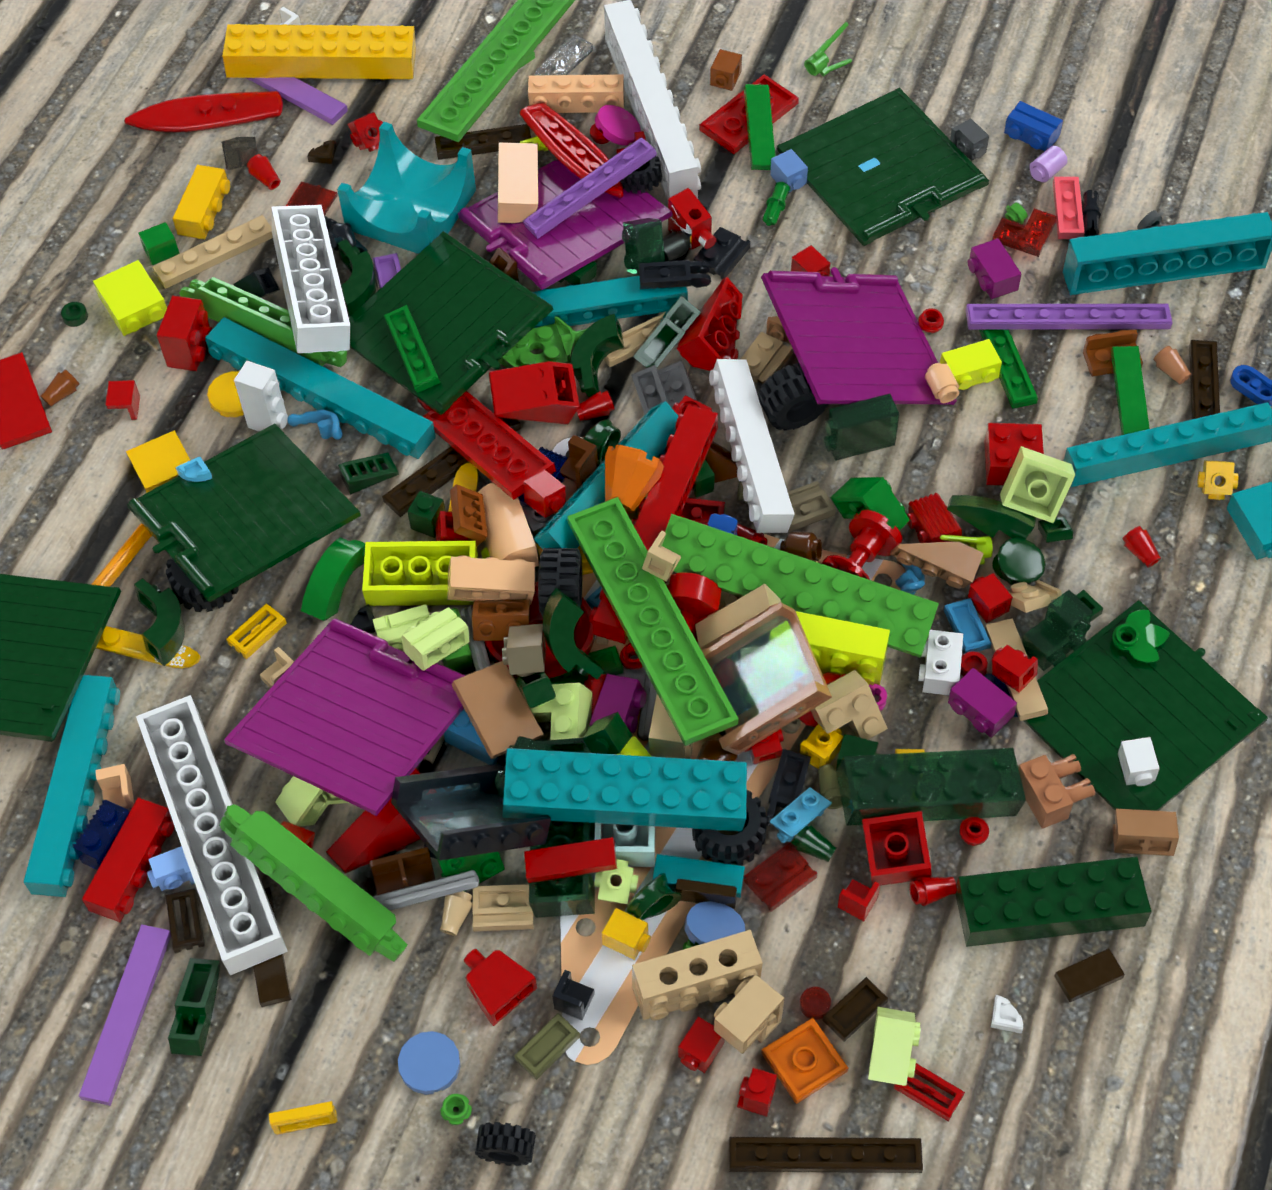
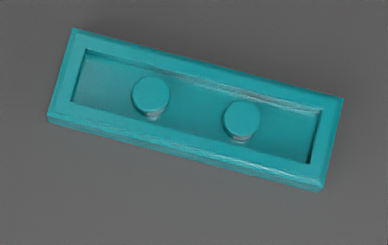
[652,854,745,898]

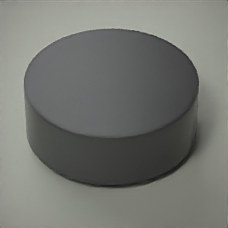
[1137,210,1162,230]

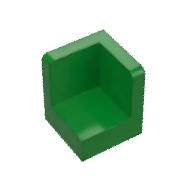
[138,222,180,265]

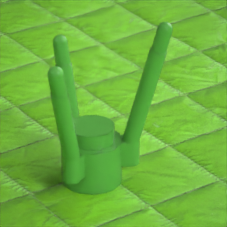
[804,22,852,76]

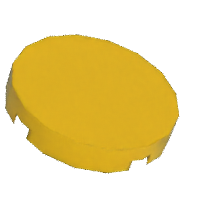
[207,371,244,417]

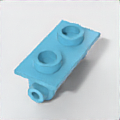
[770,787,832,843]

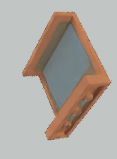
[702,602,832,755]

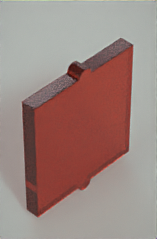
[286,182,337,216]

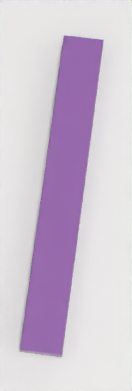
[965,304,1173,330]

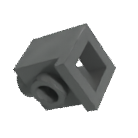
[950,118,989,161]

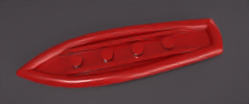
[124,91,283,132]
[520,103,624,198]

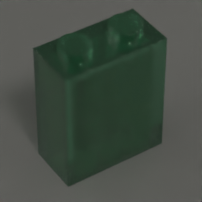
[824,394,899,461]

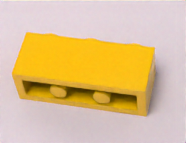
[172,164,230,240]

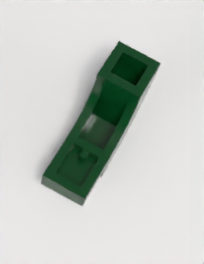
[337,239,376,317]
[571,314,624,398]
[134,578,185,666]
[543,588,604,679]

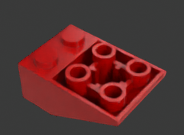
[489,361,579,425]

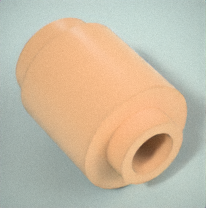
[925,363,959,403]

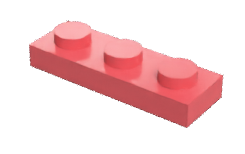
[1053,177,1085,239]

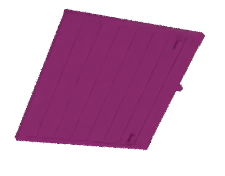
[458,159,673,290]
[761,267,957,405]
[224,618,465,816]

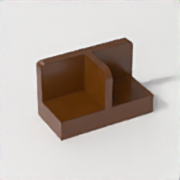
[560,435,598,490]
[370,847,436,895]

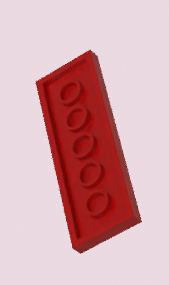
[422,391,556,500]

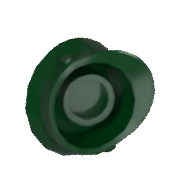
[582,420,621,466]
[992,538,1046,585]
[626,873,681,920]

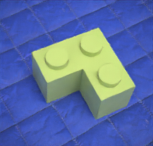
[526,683,592,749]
[275,776,349,827]
[868,1007,921,1086]

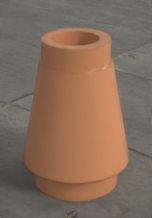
[1153,346,1192,385]

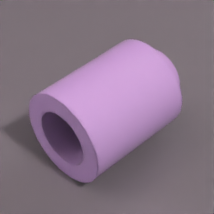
[1030,146,1068,182]

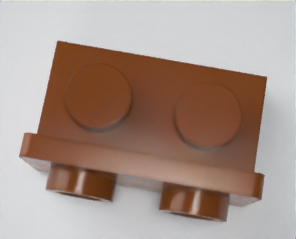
[1083,329,1143,377]
[450,484,488,547]
[472,599,530,641]

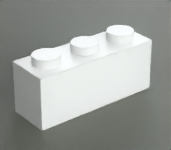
[234,361,288,432]

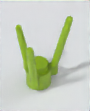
[940,535,993,565]

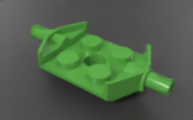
[498,316,586,369]

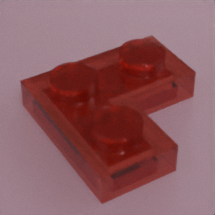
[992,208,1058,257]

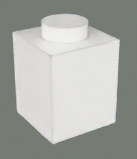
[1118,737,1160,786]

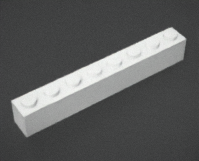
[709,359,795,533]

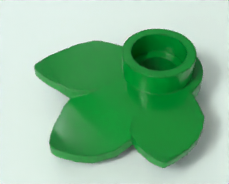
[1112,610,1170,663]

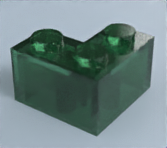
[1022,590,1093,671]

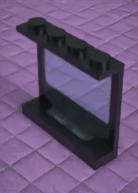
[391,763,551,861]

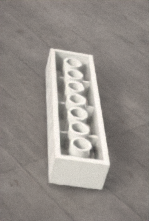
[272,205,350,353]

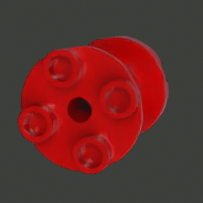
[822,510,902,580]

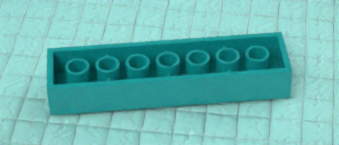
[1062,212,1272,295]
[503,748,747,831]

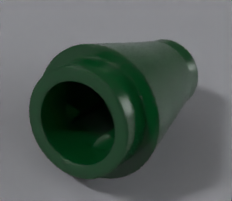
[791,825,837,862]

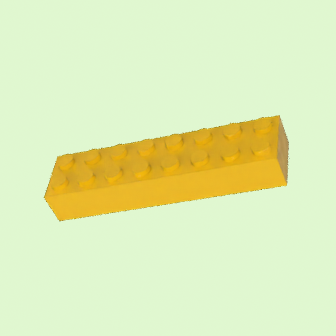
[222,24,416,79]

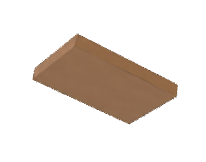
[451,661,543,759]

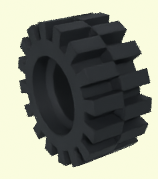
[620,156,662,194]
[475,1122,536,1166]

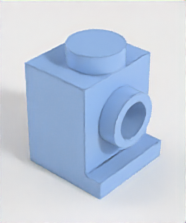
[147,846,195,891]

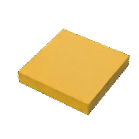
[126,430,190,493]

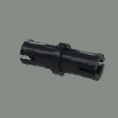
[1082,190,1101,237]

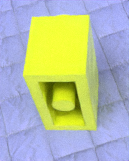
[940,339,1002,390]

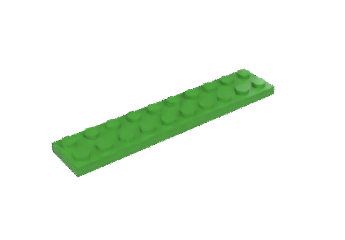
[417,0,575,142]
[567,497,739,746]
[662,514,939,658]

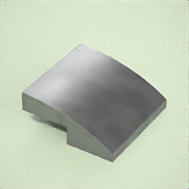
[631,360,697,414]

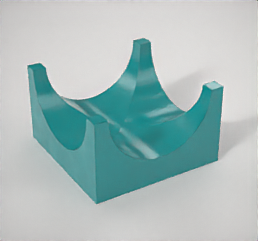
[337,122,476,254]

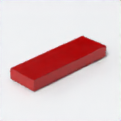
[524,837,618,883]

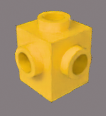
[1197,460,1238,500]

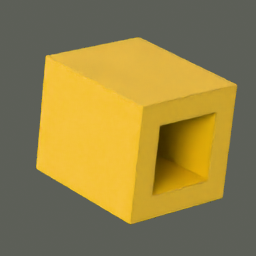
[602,908,651,960]

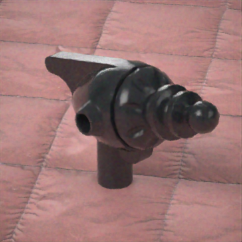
[324,216,368,253]

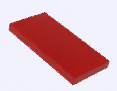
[699,74,799,154]
[0,352,52,450]

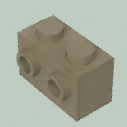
[502,624,546,677]

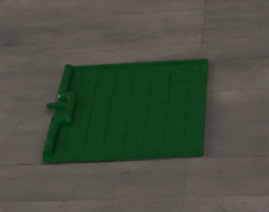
[777,87,989,246]
[349,231,554,415]
[127,423,361,602]
[0,574,121,742]
[1015,600,1268,811]

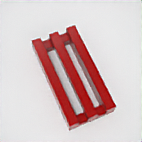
[894,1063,965,1122]

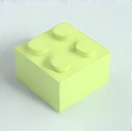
[1000,446,1075,523]

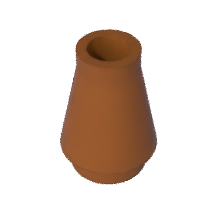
[40,370,80,407]

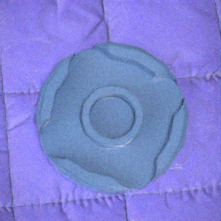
[685,901,745,945]
[398,1031,461,1095]

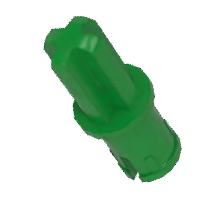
[763,182,790,226]

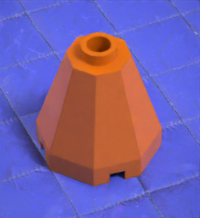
[605,445,664,513]

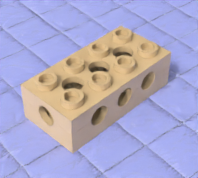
[632,930,763,1021]

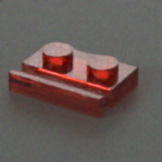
[744,842,817,912]

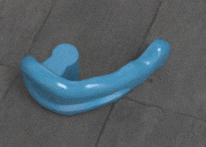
[287,409,343,440]
[895,563,925,595]

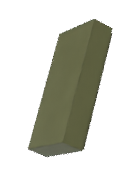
[514,1013,581,1080]

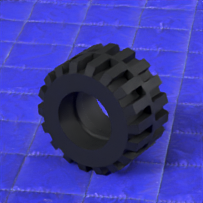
[758,363,829,431]
[538,548,582,617]
[166,559,239,612]
[692,790,767,866]

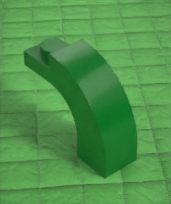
[301,537,365,621]

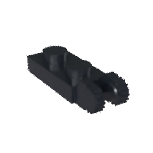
[639,260,711,290]
[766,749,811,826]

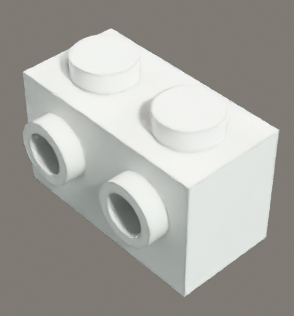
[918,630,963,695]

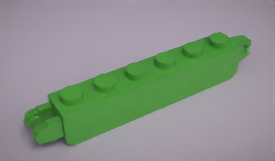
[179,277,347,368]
[219,804,408,962]

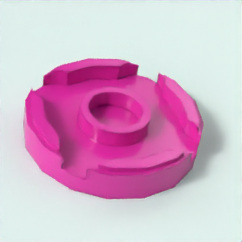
[595,105,641,146]

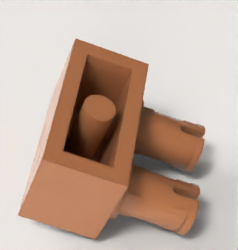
[1015,754,1095,829]

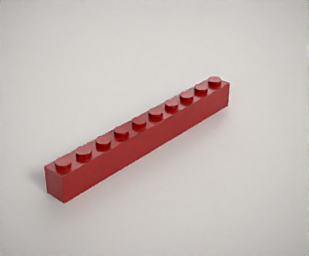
[589,405,718,644]

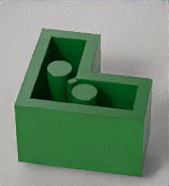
[830,477,910,531]

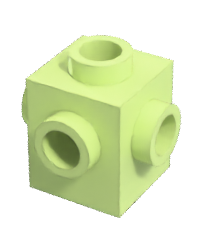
[594,859,639,905]

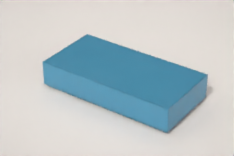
[944,598,992,654]

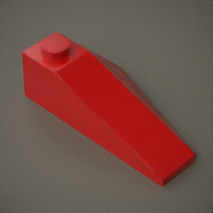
[676,277,743,371]
[326,768,454,873]

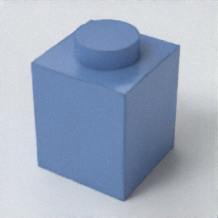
[770,149,808,192]

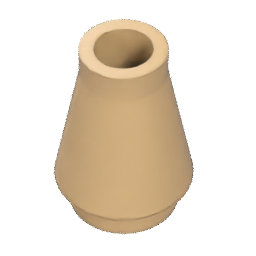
[440,891,473,936]

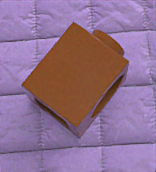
[710,49,742,91]

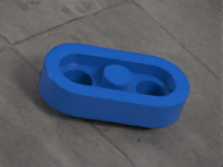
[1230,365,1272,406]

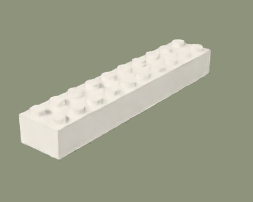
[604,0,701,201]
[136,695,288,975]

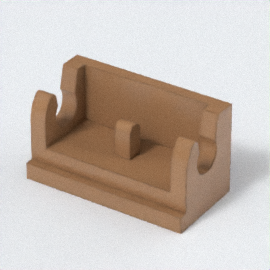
[1113,809,1179,856]

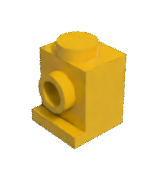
[800,724,844,769]

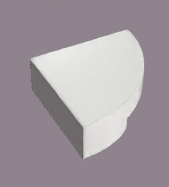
[991,995,1023,1033]

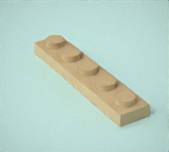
[152,215,273,289]

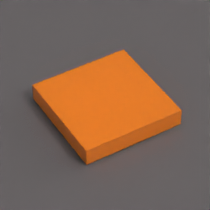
[761,1018,849,1104]

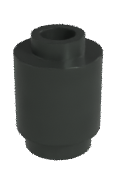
[653,231,691,262]

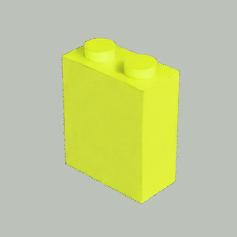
[93,260,167,336]

